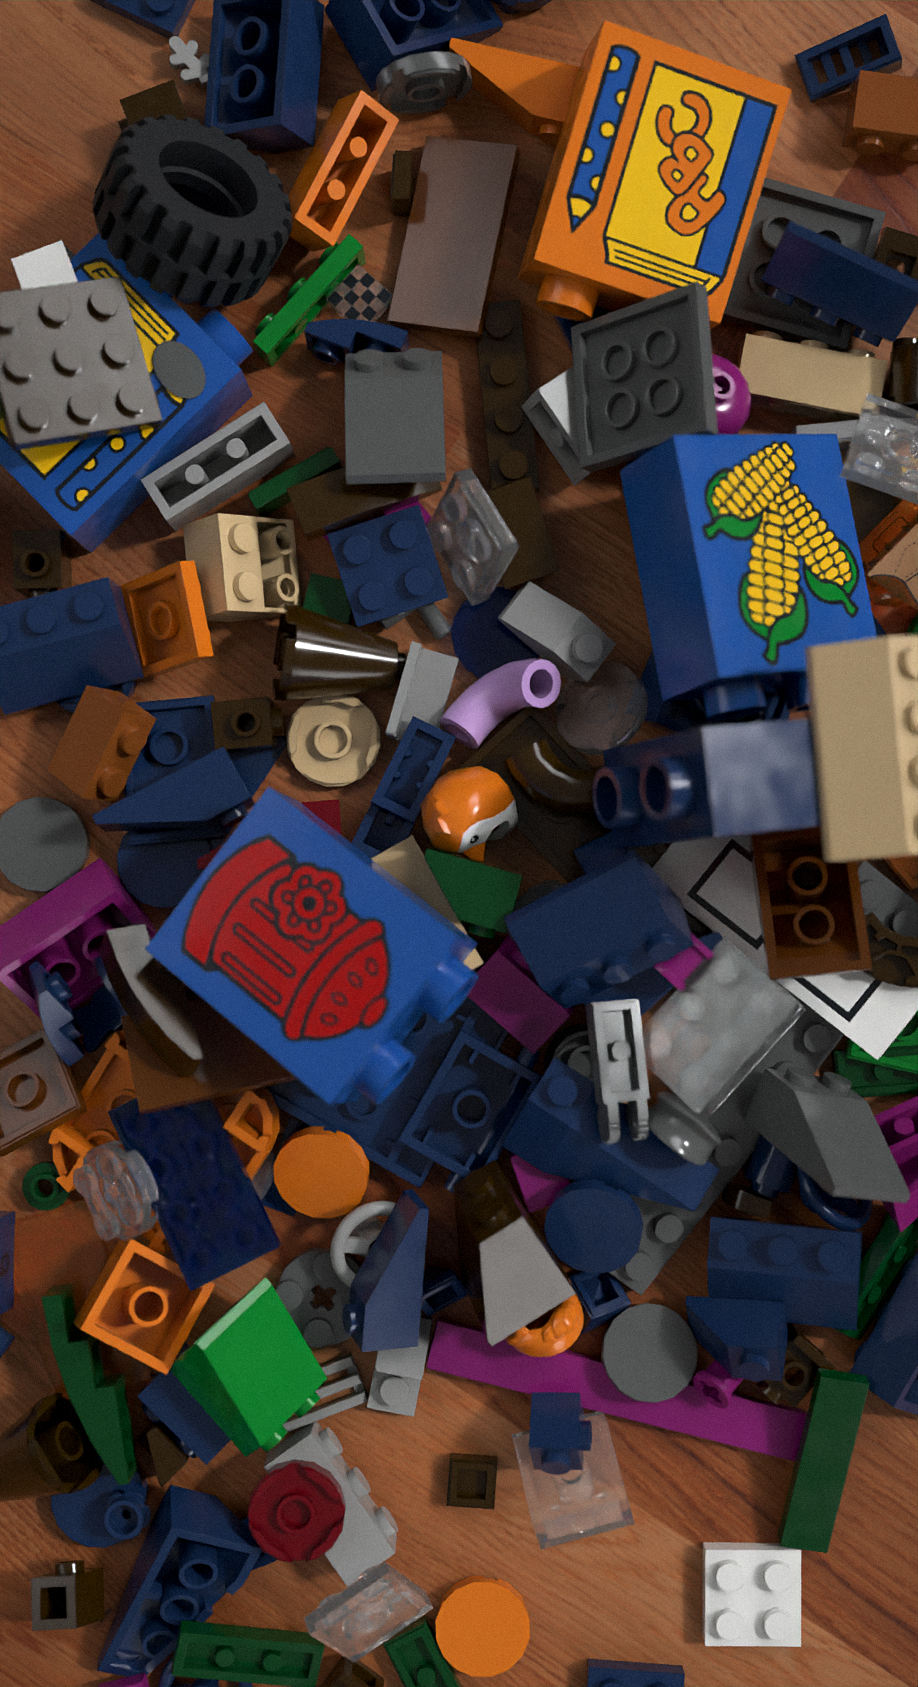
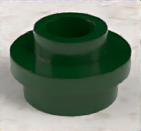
[22,1162,70,1211]

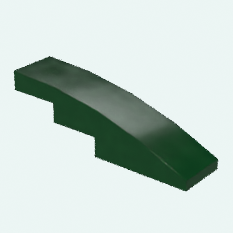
[41,1283,138,1485]

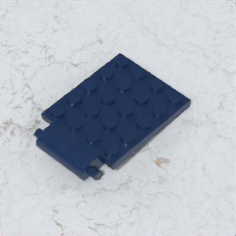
[265,996,543,1194]

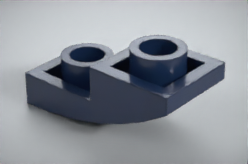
[304,319,409,365]
[29,961,85,1067]

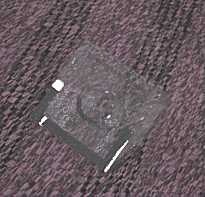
[512,1411,634,1549]

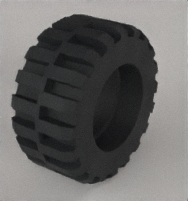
[93,115,293,308]

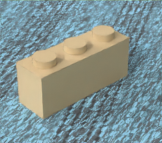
[735,331,888,422]

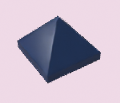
[421,1266,467,1316]

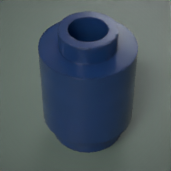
[744,1134,797,1199]

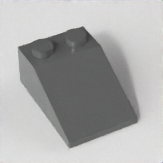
[345,348,446,484]
[744,1066,911,1203]

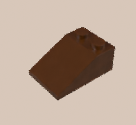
[750,825,872,981]

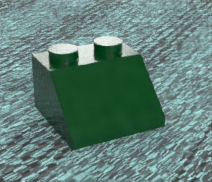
[424,848,523,939]

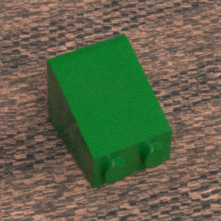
[170,1277,328,1457]

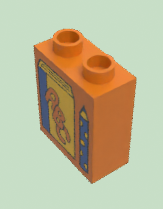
[517,20,792,330]

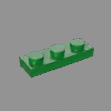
[253,234,366,367]

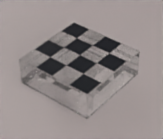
[326,264,393,322]

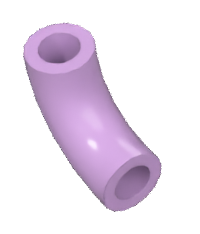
[440,658,561,749]

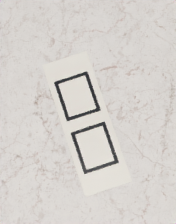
[652,834,918,1060]

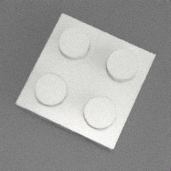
[702,1542,801,1647]

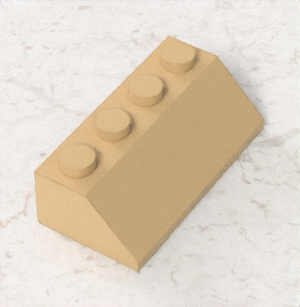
[805,635,918,862]

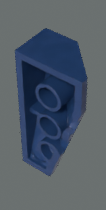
[502,1058,720,1212]
[97,1485,262,1677]

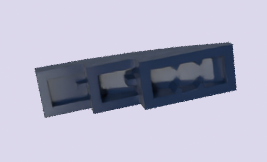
[352,716,456,858]

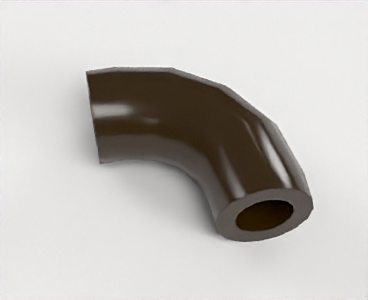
[504,739,604,818]

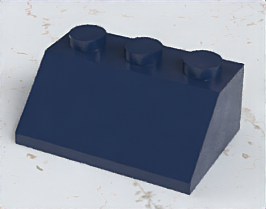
[204,0,325,154]
[760,220,918,347]
[0,577,144,715]
[505,849,694,1009]
[707,1215,863,1331]
[849,1252,918,1415]

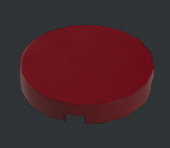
[248,1459,346,1563]

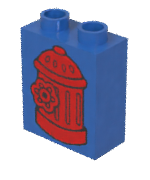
[145,787,478,1105]

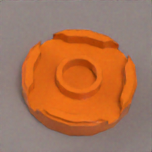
[273,1126,370,1219]
[435,1575,530,1677]

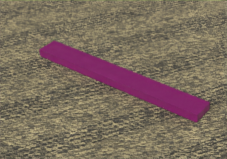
[426,1317,807,1461]

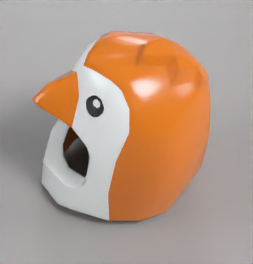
[420,766,518,864]

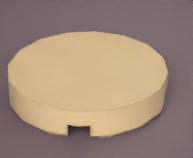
[286,694,381,787]

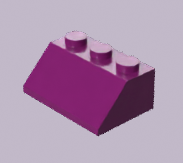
[0,857,158,1018]

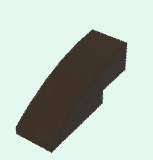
[286,466,442,541]
[99,924,203,1077]

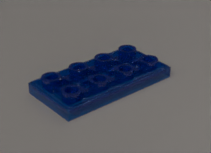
[108,1097,281,1291]

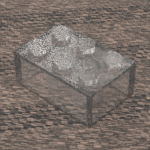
[642,937,806,1118]

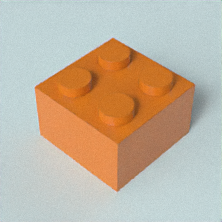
[73,1235,216,1375]

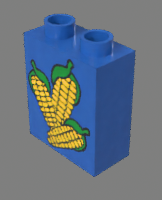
[620,434,877,720]

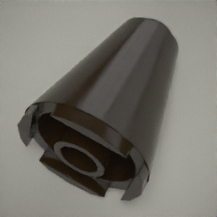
[272,603,406,701]
[0,1393,103,1502]

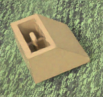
[183,513,302,622]

